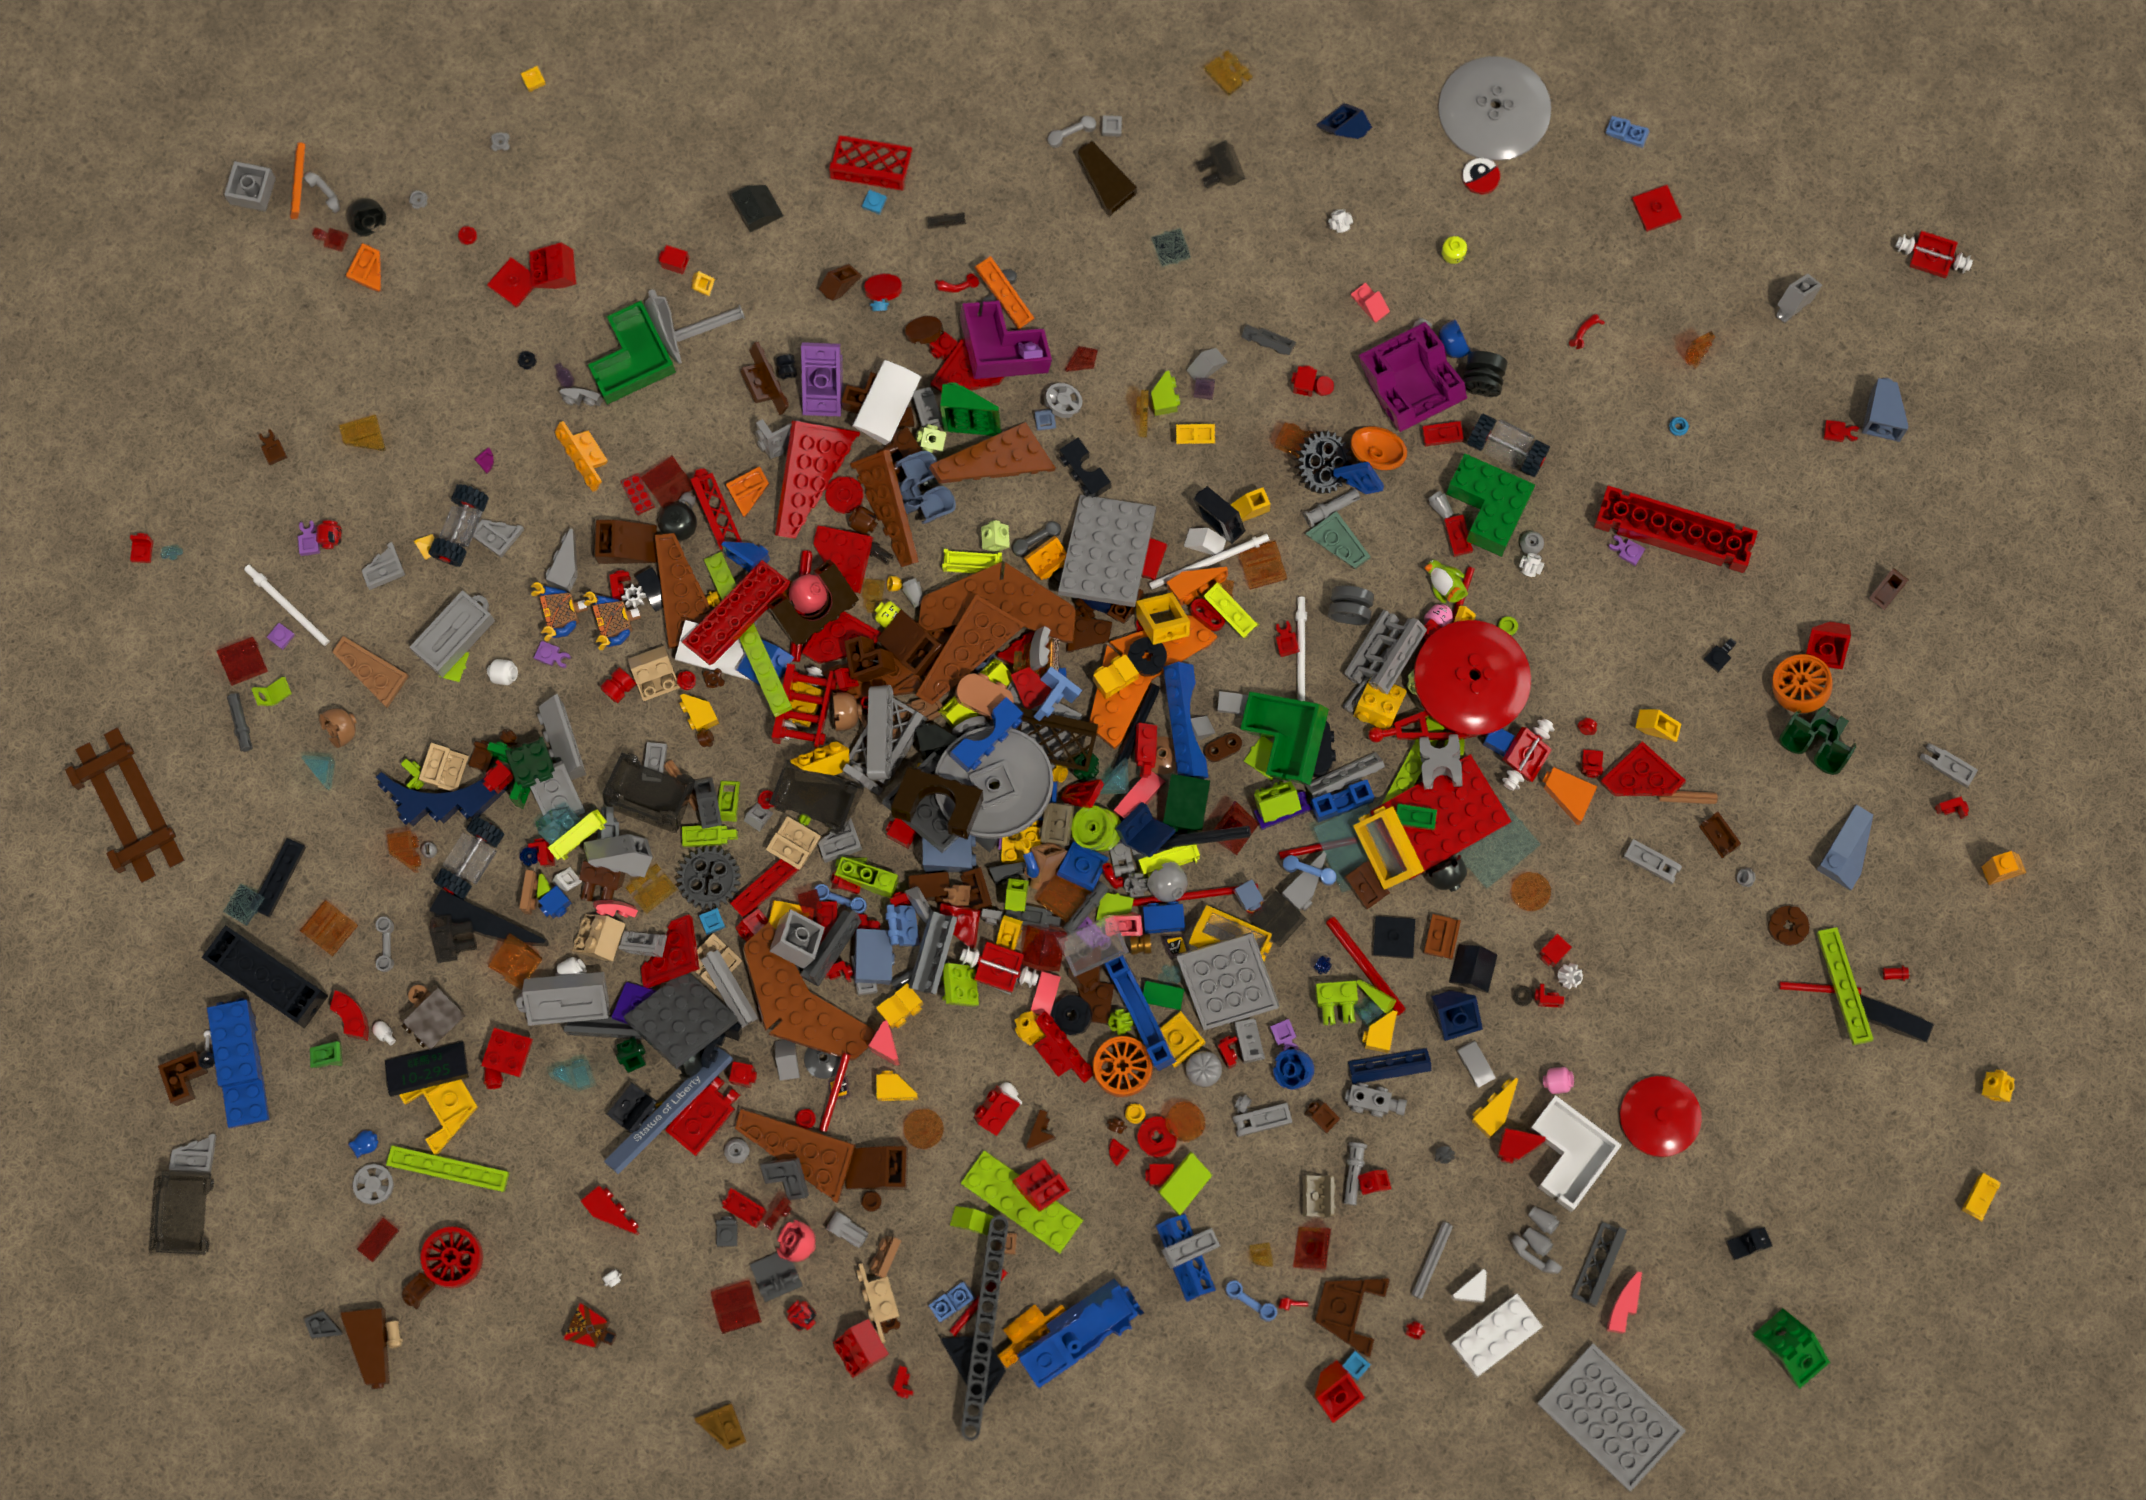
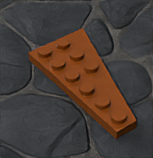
[929,422,1056,484]
[850,450,919,567]
[655,533,711,649]

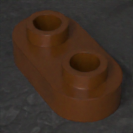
[1205,733,1242,762]

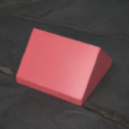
[869,1020,900,1066]

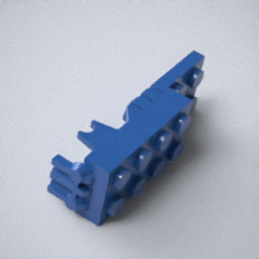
[207,998,270,1128]
[1017,1278,1144,1389]

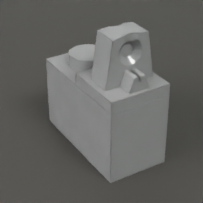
[1776,274,1822,323]

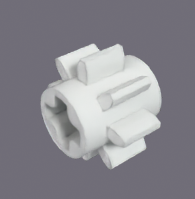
[1328,209,1353,233]
[1519,553,1544,577]
[621,584,647,608]
[1558,963,1583,989]

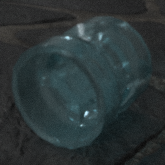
[1356,999,1384,1027]

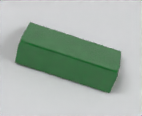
[1143,981,1185,1011]

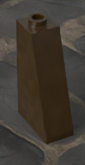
[1078,141,1137,217]

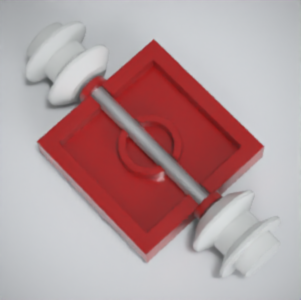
[1895,230,1973,279]
[1502,719,1555,791]
[959,942,1039,993]

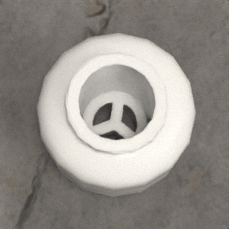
[487,659,518,685]
[555,957,587,976]

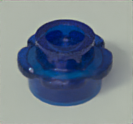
[520,847,538,866]
[1314,956,1332,975]

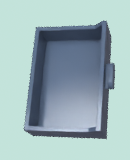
[854,929,895,985]

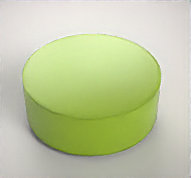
[1498,616,1518,636]

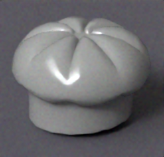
[1186,1051,1222,1087]

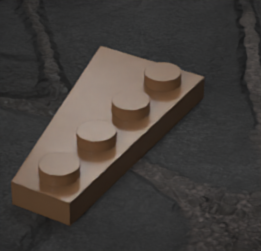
[332,636,409,708]
[858,699,943,740]

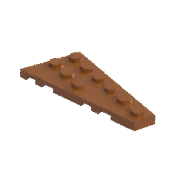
[916,595,1026,705]
[735,1109,856,1203]

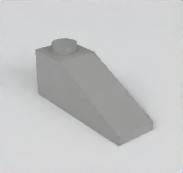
[1282,852,1327,913]

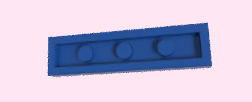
[1156,1214,1216,1302]

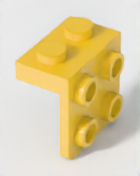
[1353,678,1407,730]
[1001,820,1043,864]

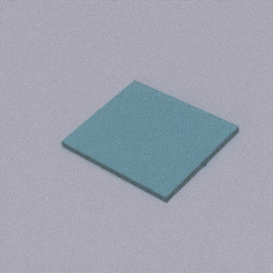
[1457,800,1541,889]
[1313,804,1396,893]

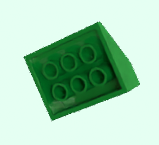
[940,382,1002,436]

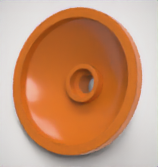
[1350,426,1407,470]

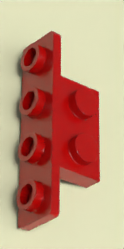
[1034,1011,1094,1083]

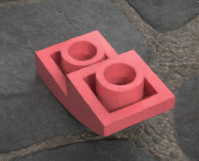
[593,900,638,918]
[1030,971,1061,1015]

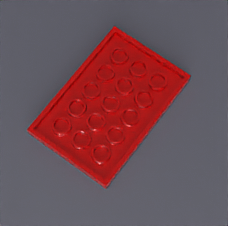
[1369,754,1512,881]

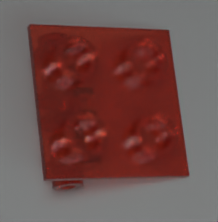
[216,637,268,686]

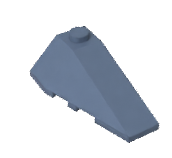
[1816,804,1873,891]

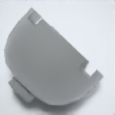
[1147,862,1188,902]

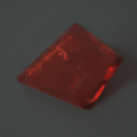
[1065,346,1098,372]

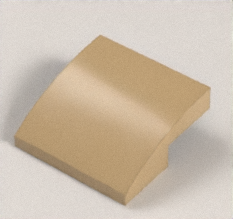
[419,743,469,792]
[766,816,822,870]
[695,933,742,990]

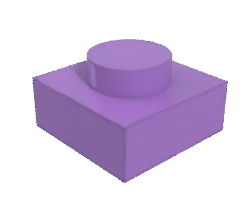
[267,623,295,650]

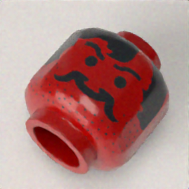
[316,520,342,549]
[786,1300,817,1331]

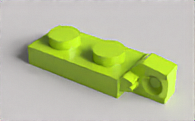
[682,825,738,848]

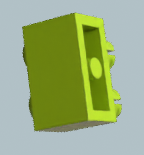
[1254,781,1302,823]
[1315,981,1358,1026]

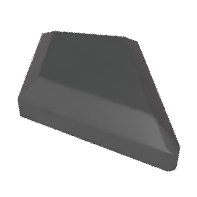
[304,1311,343,1339]

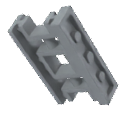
[1345,610,1427,694]

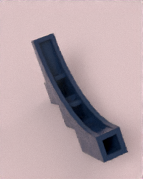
[376,772,509,827]

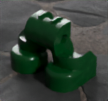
[1779,705,1856,775]

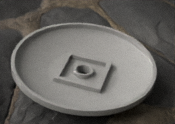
[1438,56,1551,161]
[935,726,1053,839]

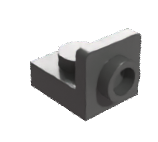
[716,1217,738,1247]

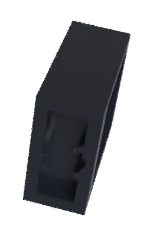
[1193,486,1246,544]

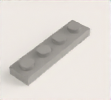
[1305,752,1385,799]

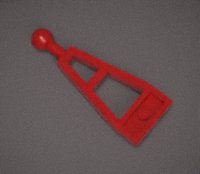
[1368,710,1477,743]

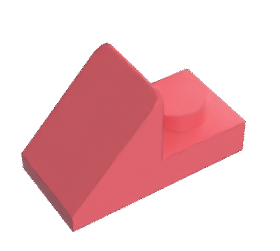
[1351,283,1390,323]
[1104,912,1143,936]

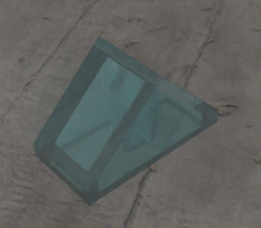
[301,755,335,791]
[1100,758,1129,794]

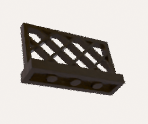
[1017,707,1099,772]

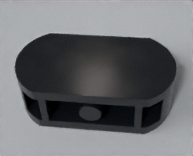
[1313,721,1336,778]

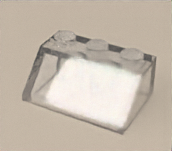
[1056,914,1129,977]

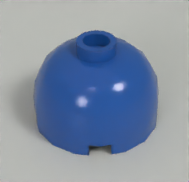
[1438,319,1471,358]
[1273,1049,1314,1090]

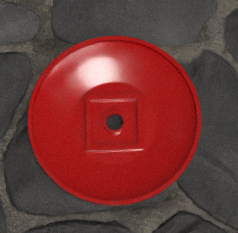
[1414,620,1531,736]

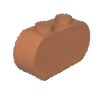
[955,673,1014,720]

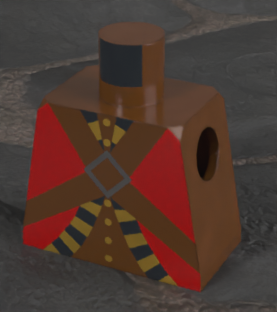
[564,1303,617,1349]

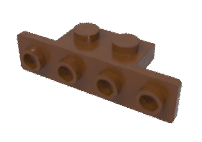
[740,342,789,415]

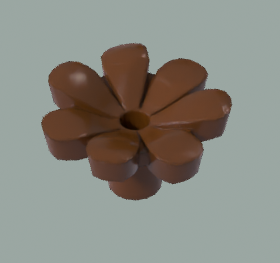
[1075,598,1095,619]

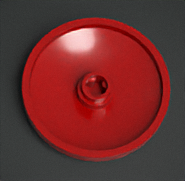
[1620,1076,1702,1157]

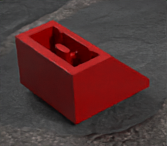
[529,242,576,289]
[833,1319,889,1378]

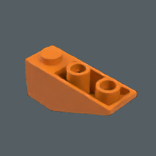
[1166,567,1228,606]

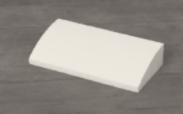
[853,360,921,445]
[675,620,750,680]

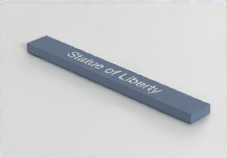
[604,1048,733,1174]

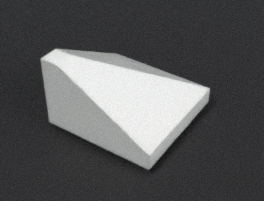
[552,867,582,892]

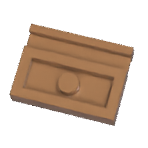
[519,870,538,915]
[869,1236,901,1279]

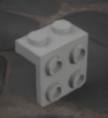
[755,419,800,459]

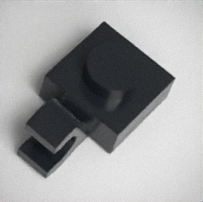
[1703,638,1736,673]

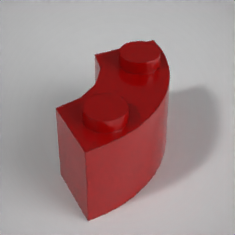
[330,990,369,1041]

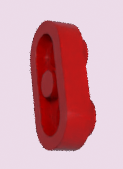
[1190,598,1225,631]

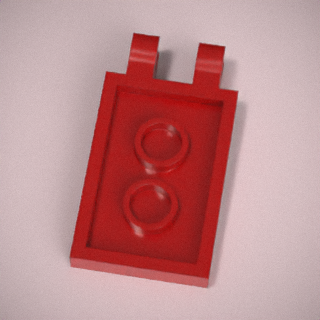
[665,1076,740,1156]

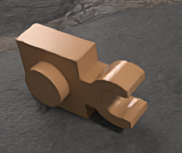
[943,885,971,905]

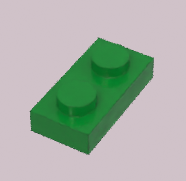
[1396,804,1437,830]

